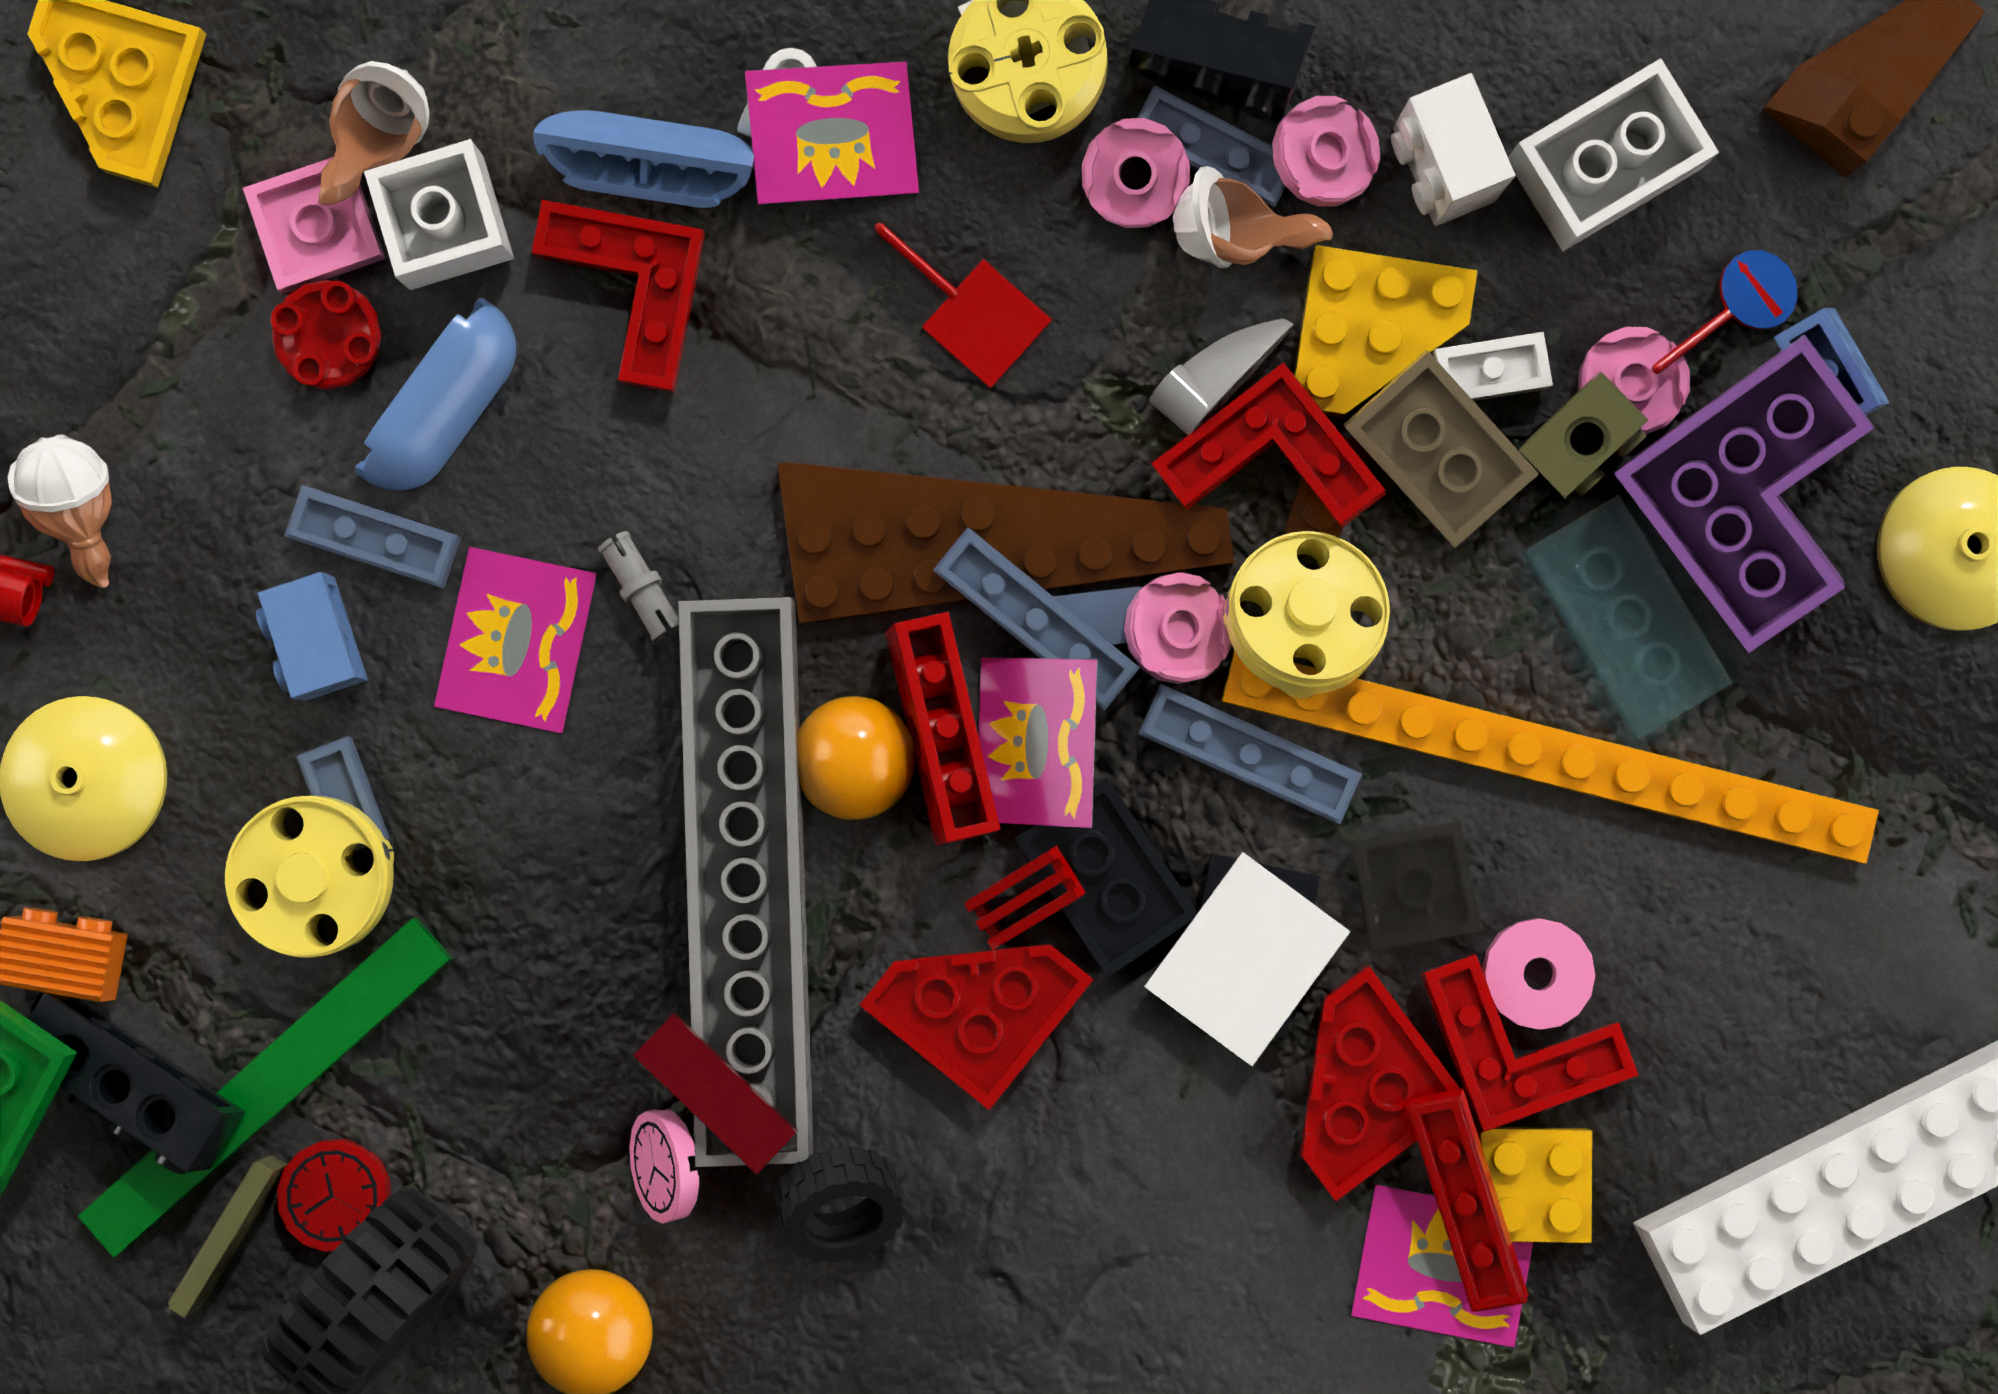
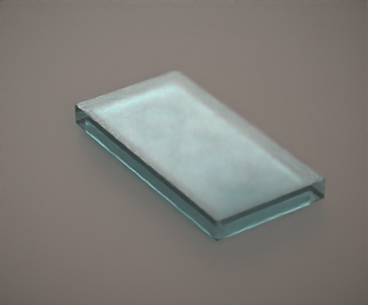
[1521,495,1733,740]

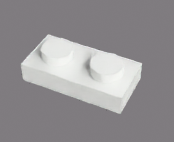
[1432,332,1553,401]

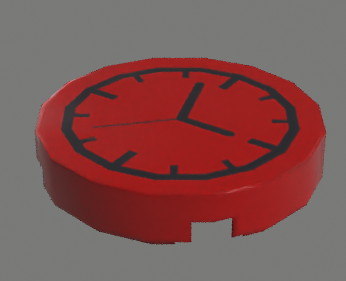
[277,1138,391,1252]

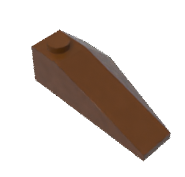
[1762,0,1986,178]

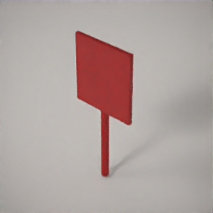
[874,223,1052,389]

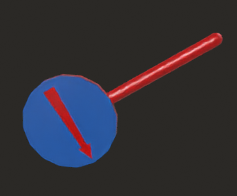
[1652,250,1798,374]

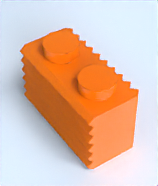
[0,907,128,1002]

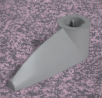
[1149,319,1293,435]

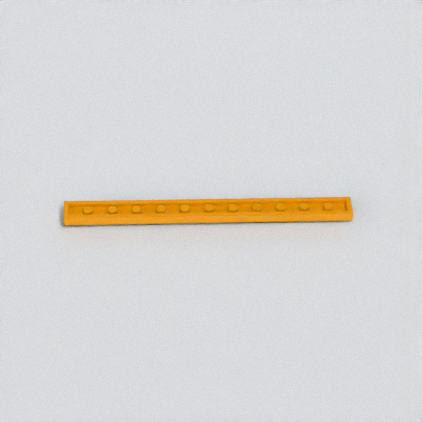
[1221,650,1879,864]

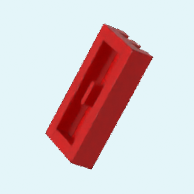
[963,845,1086,950]

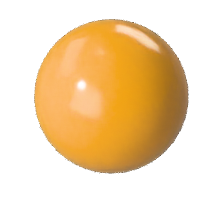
[798,696,915,820]
[526,1269,653,1394]

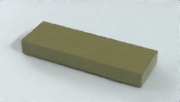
[168,1155,287,1318]

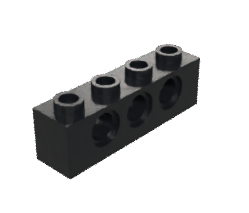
[28,993,245,1174]

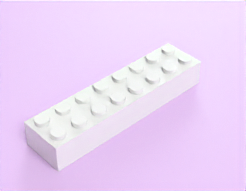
[1633,1040,1998,1335]

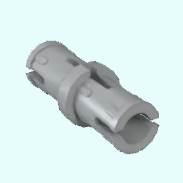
[598,531,679,643]

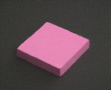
[243,157,386,294]

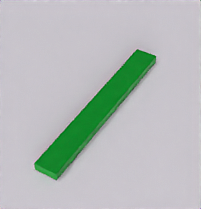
[78,917,453,1258]

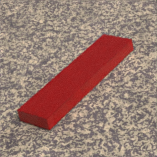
[1406,1088,1528,1313]

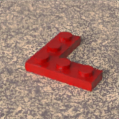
[531,200,706,394]
[1151,362,1386,528]
[1420,954,1639,1132]

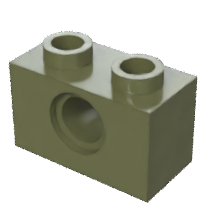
[1519,371,1648,498]

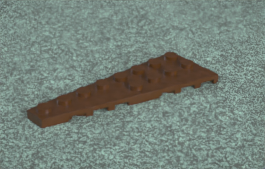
[777,462,1235,625]

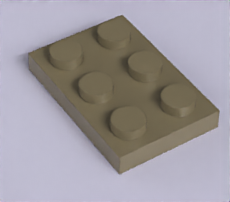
[1343,350,1539,548]

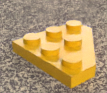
[27,0,206,188]
[1294,245,1478,417]

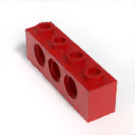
[885,612,1001,846]

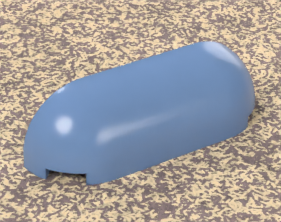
[533,110,754,208]
[355,298,516,491]

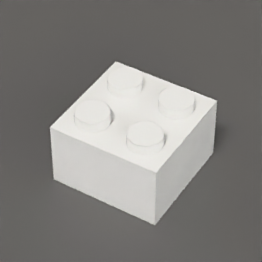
[1390,73,1516,226]
[364,139,514,290]

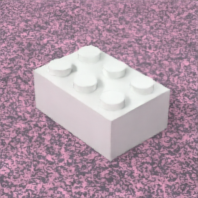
[1508,59,1719,251]

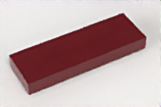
[633,1013,798,1175]

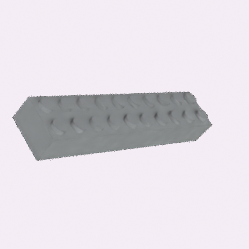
[678,597,814,1167]

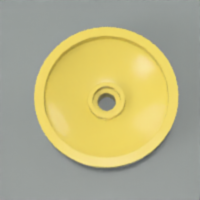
[1877,467,1998,631]
[0,696,167,861]

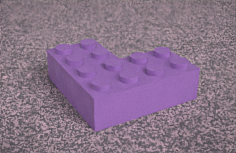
[1614,334,1874,653]

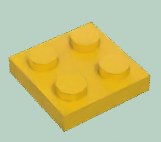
[1477,1127,1592,1243]

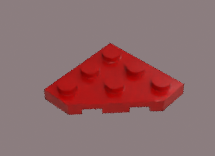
[859,944,1094,1110]
[1300,965,1470,1201]

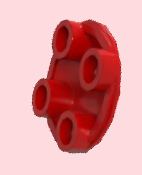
[270,280,382,390]

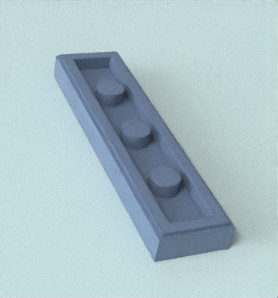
[933,527,1140,710]
[1138,684,1362,824]

